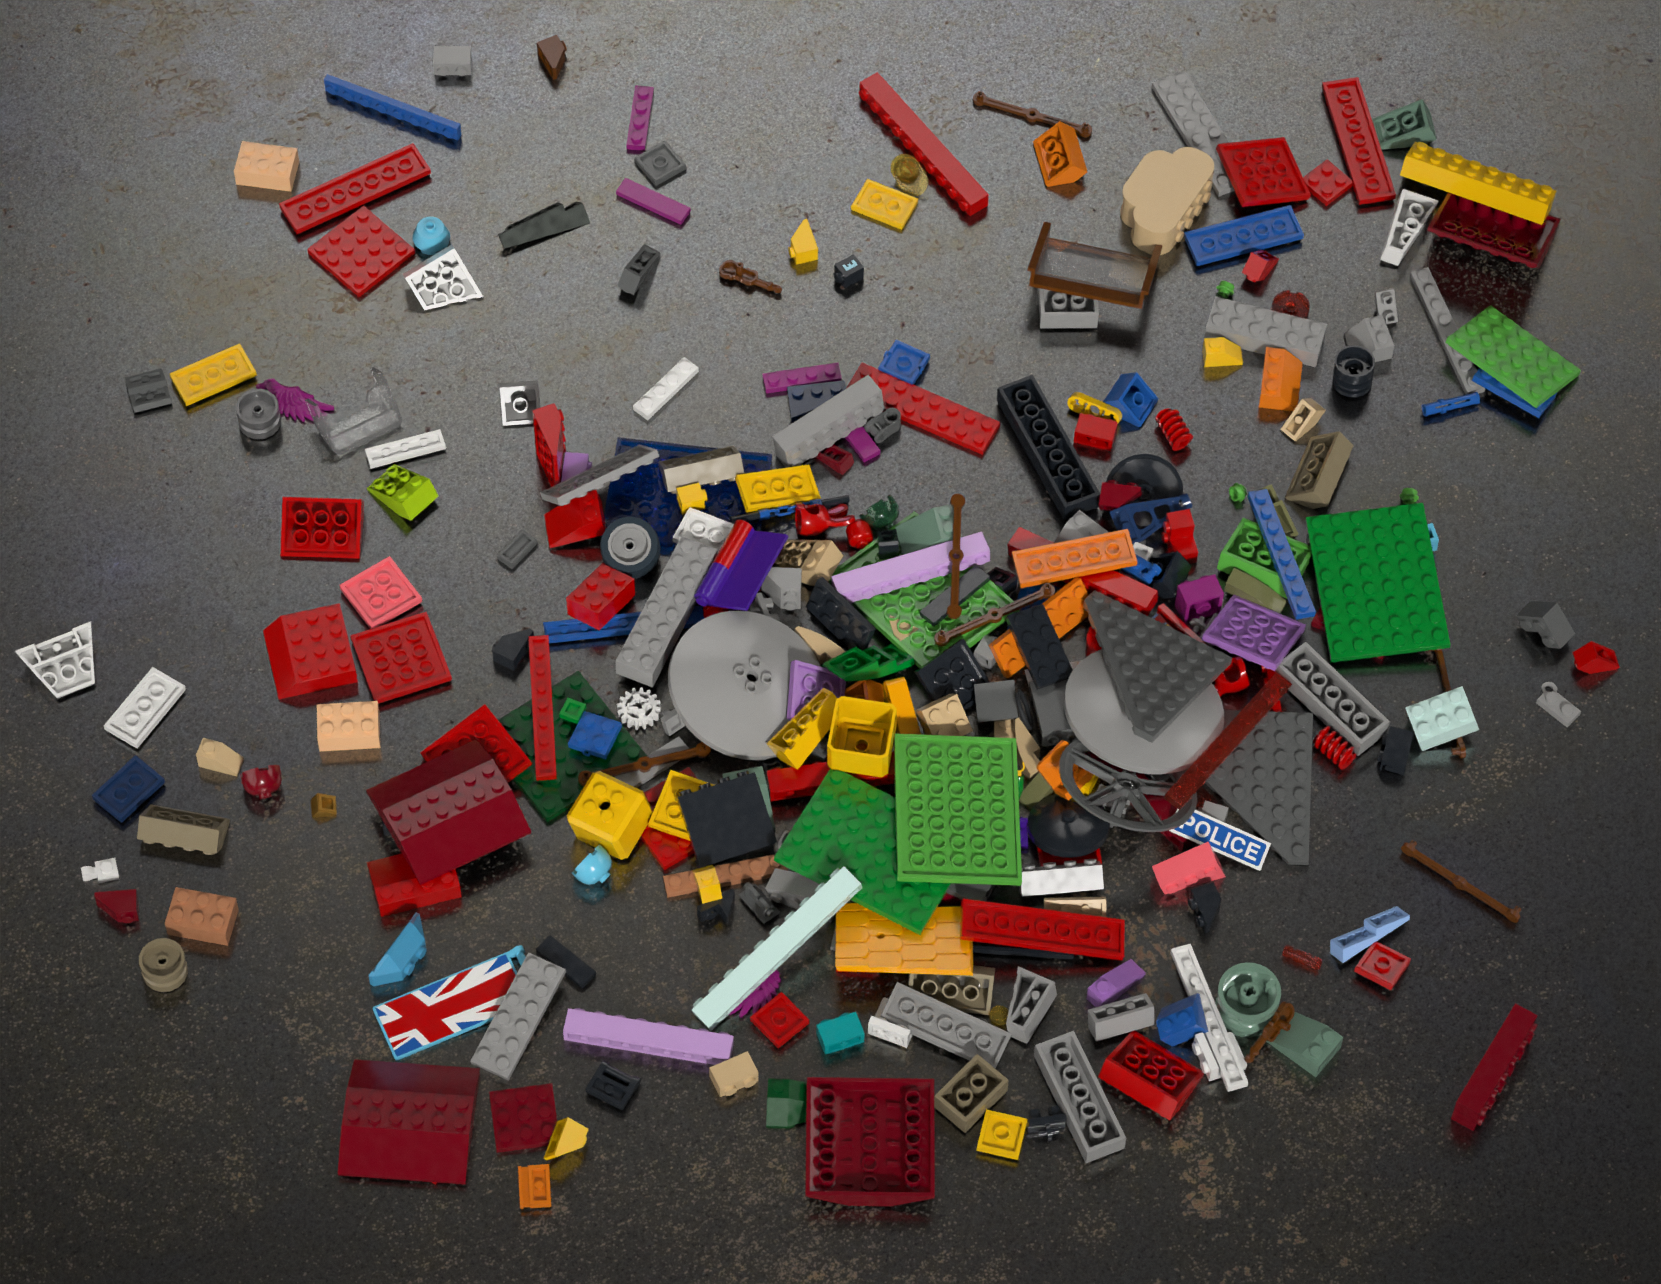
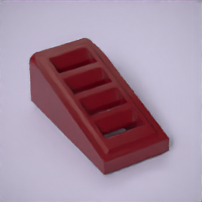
[816,444,854,475]

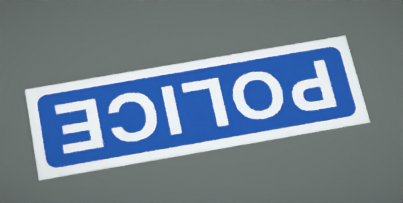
[1169,803,1271,871]

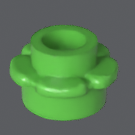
[1216,281,1235,297]
[1229,483,1247,502]
[1399,488,1419,505]

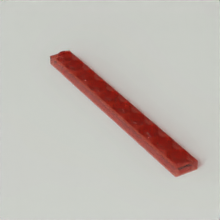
[1164,672,1292,810]

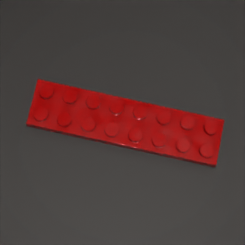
[1322,77,1396,205]
[279,143,431,234]
[846,362,1000,455]
[960,899,1125,960]

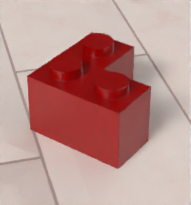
[1162,509,1198,564]

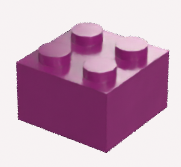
[1175,574,1224,624]

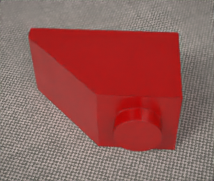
[1242,250,1279,282]
[1573,641,1620,674]

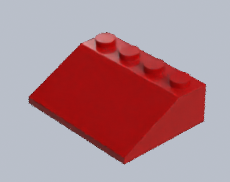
[532,403,566,487]
[280,497,364,559]
[367,854,461,917]
[1098,1030,1204,1120]

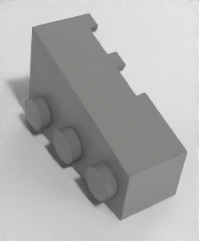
[765,868,835,923]
[1006,966,1057,1044]

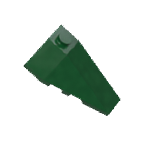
[766,1078,807,1129]

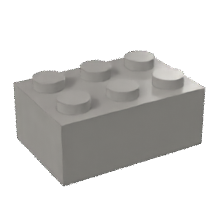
[1038,283,1099,328]

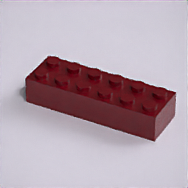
[1451,1003,1538,1131]

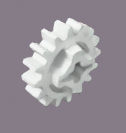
[617,687,661,730]

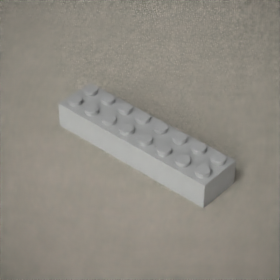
[615,536,718,687]

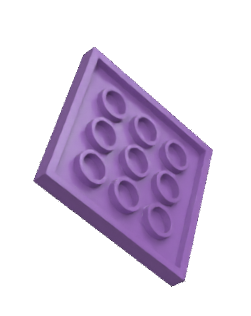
[1202,595,1306,671]

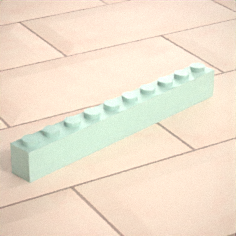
[692,867,862,1031]

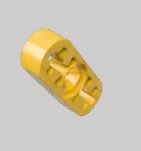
[1067,392,1122,423]

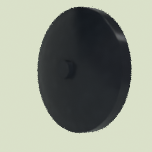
[1106,454,1183,529]
[1028,794,1110,858]

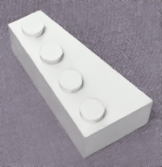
[1380,189,1439,266]

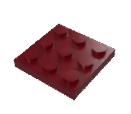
[489,1083,557,1153]

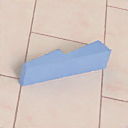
[1330,906,1410,963]

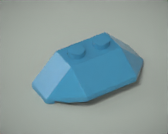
[369,912,427,986]

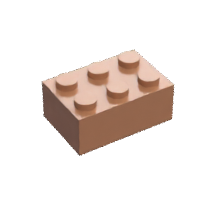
[165,887,239,946]

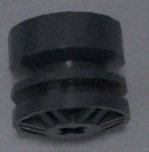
[1332,345,1375,397]

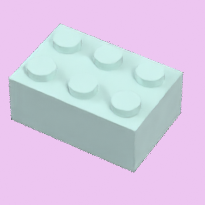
[1406,686,1479,751]

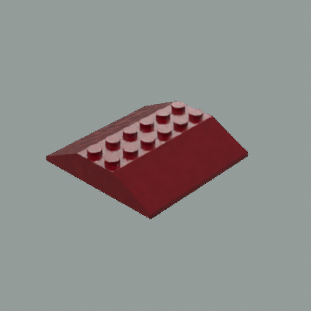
[1427,192,1561,269]
[366,740,531,885]
[338,1059,480,1184]
[805,1077,935,1206]

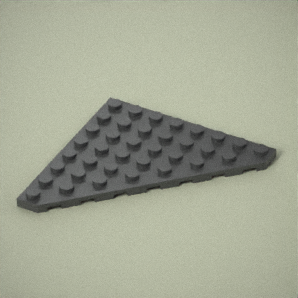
[1083,590,1232,743]
[1190,710,1313,865]

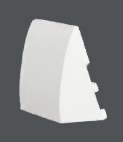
[15,622,95,699]

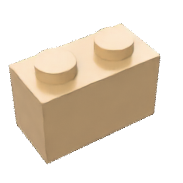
[709,1051,758,1097]

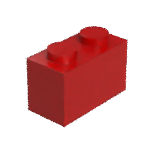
[1073,413,1118,451]

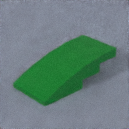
[823,643,915,681]

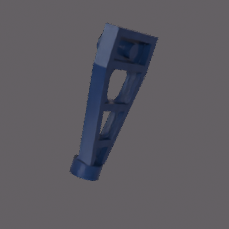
[1109,493,1193,545]

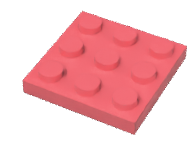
[339,556,422,629]

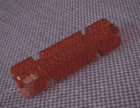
[1282,945,1323,970]

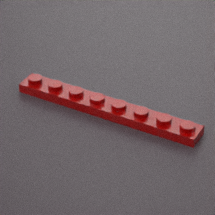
[529,635,557,781]

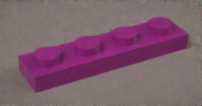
[626,85,654,151]
[762,362,842,394]

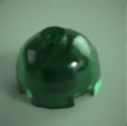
[859,495,899,531]

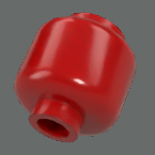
[846,519,873,549]

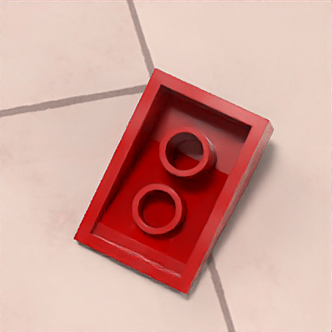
[544,489,606,548]

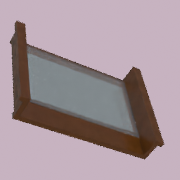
[1027,222,1163,309]

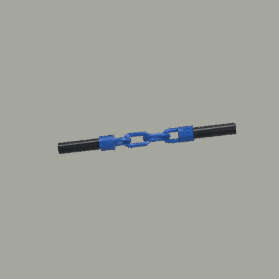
[730,495,850,524]

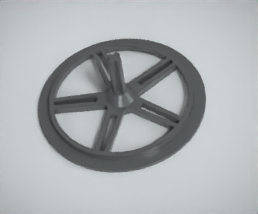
[1059,739,1197,832]

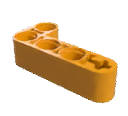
[882,676,921,735]

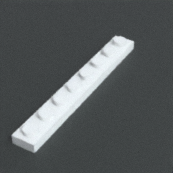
[1170,944,1248,1092]

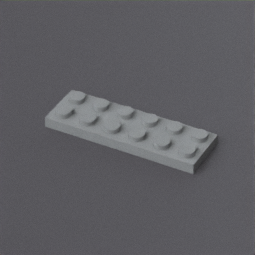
[540,444,659,506]
[470,953,566,1081]
[880,982,1012,1069]

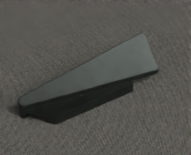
[498,201,590,248]

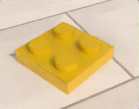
[976,1109,1028,1160]

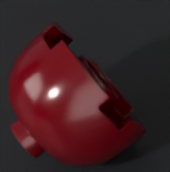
[240,765,282,799]

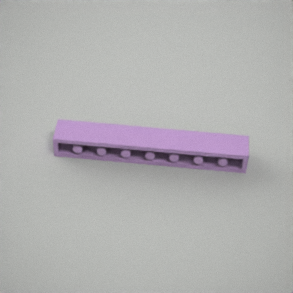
[831,532,990,604]
[563,1008,734,1065]

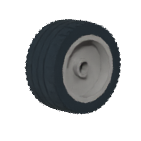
[600,516,660,579]

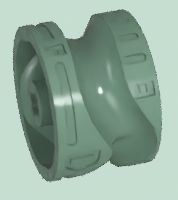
[1215,962,1281,1037]

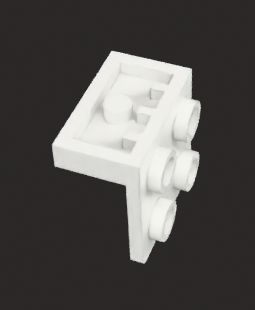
[868,997,912,1048]

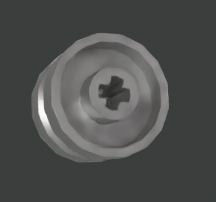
[236,389,281,439]

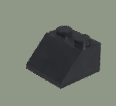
[1138,551,1192,599]

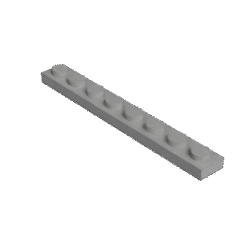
[1410,267,1485,395]

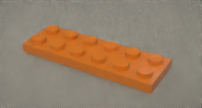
[1012,529,1137,588]
[989,577,1089,678]

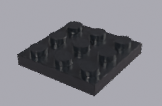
[915,639,990,711]

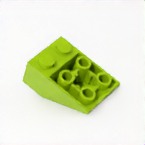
[367,464,438,521]

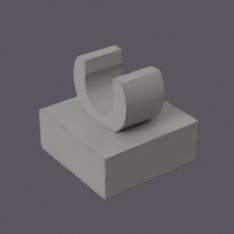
[660,709,685,736]

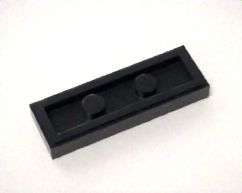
[536,935,596,989]

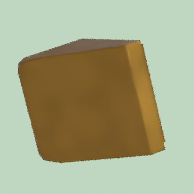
[311,793,337,817]

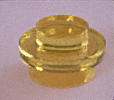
[989,1006,1009,1026]

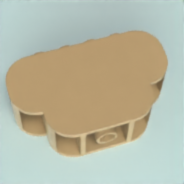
[1120,147,1214,255]

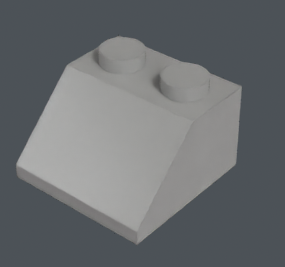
[1343,315,1394,362]
[499,380,540,426]
[1054,510,1109,543]
[762,567,802,610]

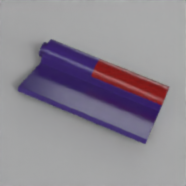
[694,520,788,611]

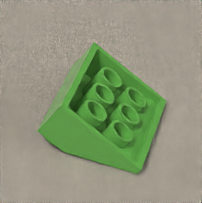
[1217,518,1312,599]

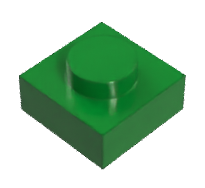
[559,698,586,724]

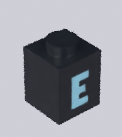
[833,254,864,288]

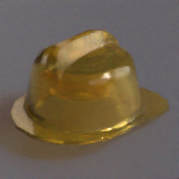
[890,154,928,196]

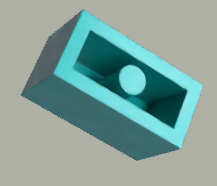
[816,1012,865,1055]

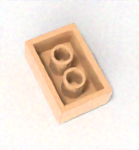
[234,141,299,192]
[317,701,380,752]

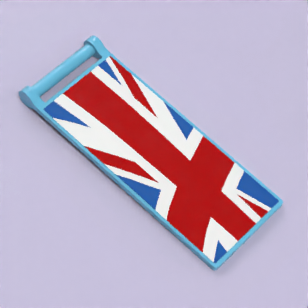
[373,945,526,1061]

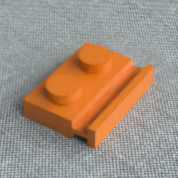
[518,1164,551,1209]

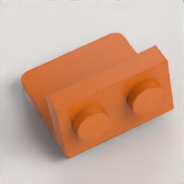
[1036,740,1094,800]

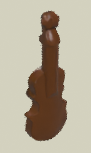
[719,260,782,293]
[1244,1001,1295,1063]

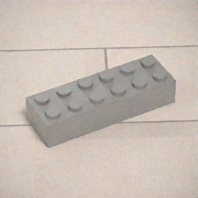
[1205,296,1327,367]
[772,375,884,468]
[1275,642,1390,756]
[1034,1031,1126,1163]

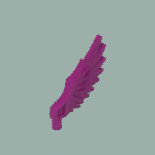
[255,379,334,422]
[729,969,781,1018]

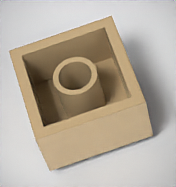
[915,694,973,736]

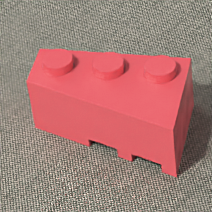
[1152,842,1226,894]

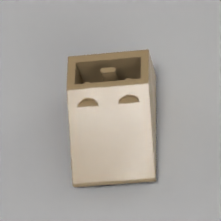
[772,540,843,586]

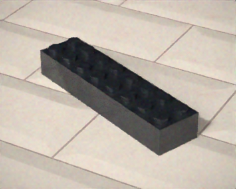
[997,375,1100,520]

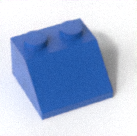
[1103,372,1159,427]
[1156,993,1209,1047]

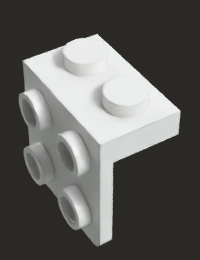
[1192,1032,1247,1081]

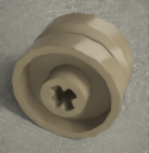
[139,938,188,992]

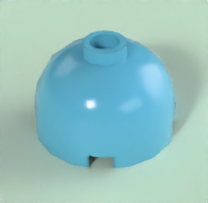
[571,844,612,885]

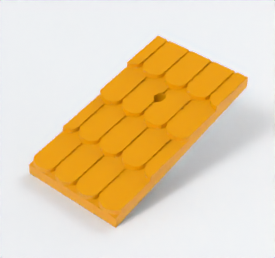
[835,903,973,976]

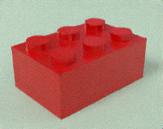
[566,563,635,630]

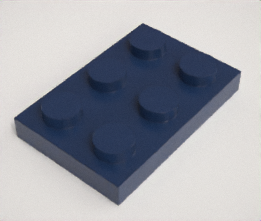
[92,755,165,823]

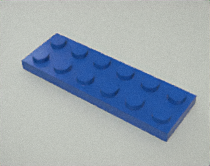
[1184,205,1304,266]

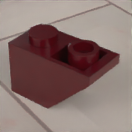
[1099,480,1142,511]

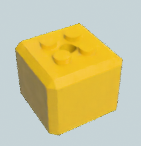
[827,696,897,777]
[567,771,653,860]

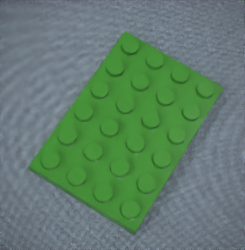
[1445,305,1581,408]

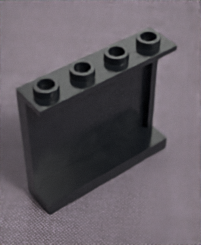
[675,770,778,869]

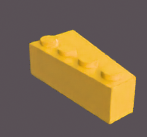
[766,688,838,770]

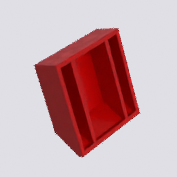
[263,603,358,699]

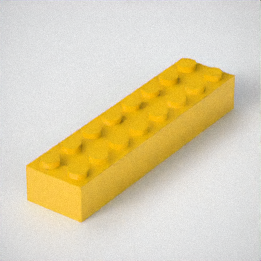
[1400,142,1557,225]

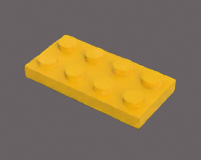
[170,343,257,406]
[735,464,821,513]

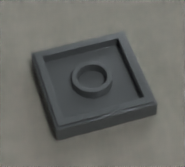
[634,141,686,186]

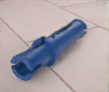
[1421,392,1480,416]

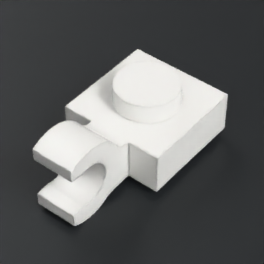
[81,858,119,883]

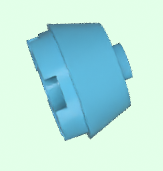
[412,217,450,255]

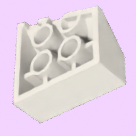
[403,245,483,310]

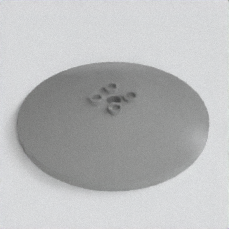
[668,611,821,760]
[1064,649,1224,774]

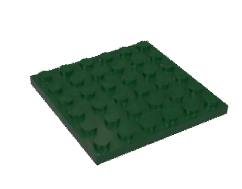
[498,671,647,822]

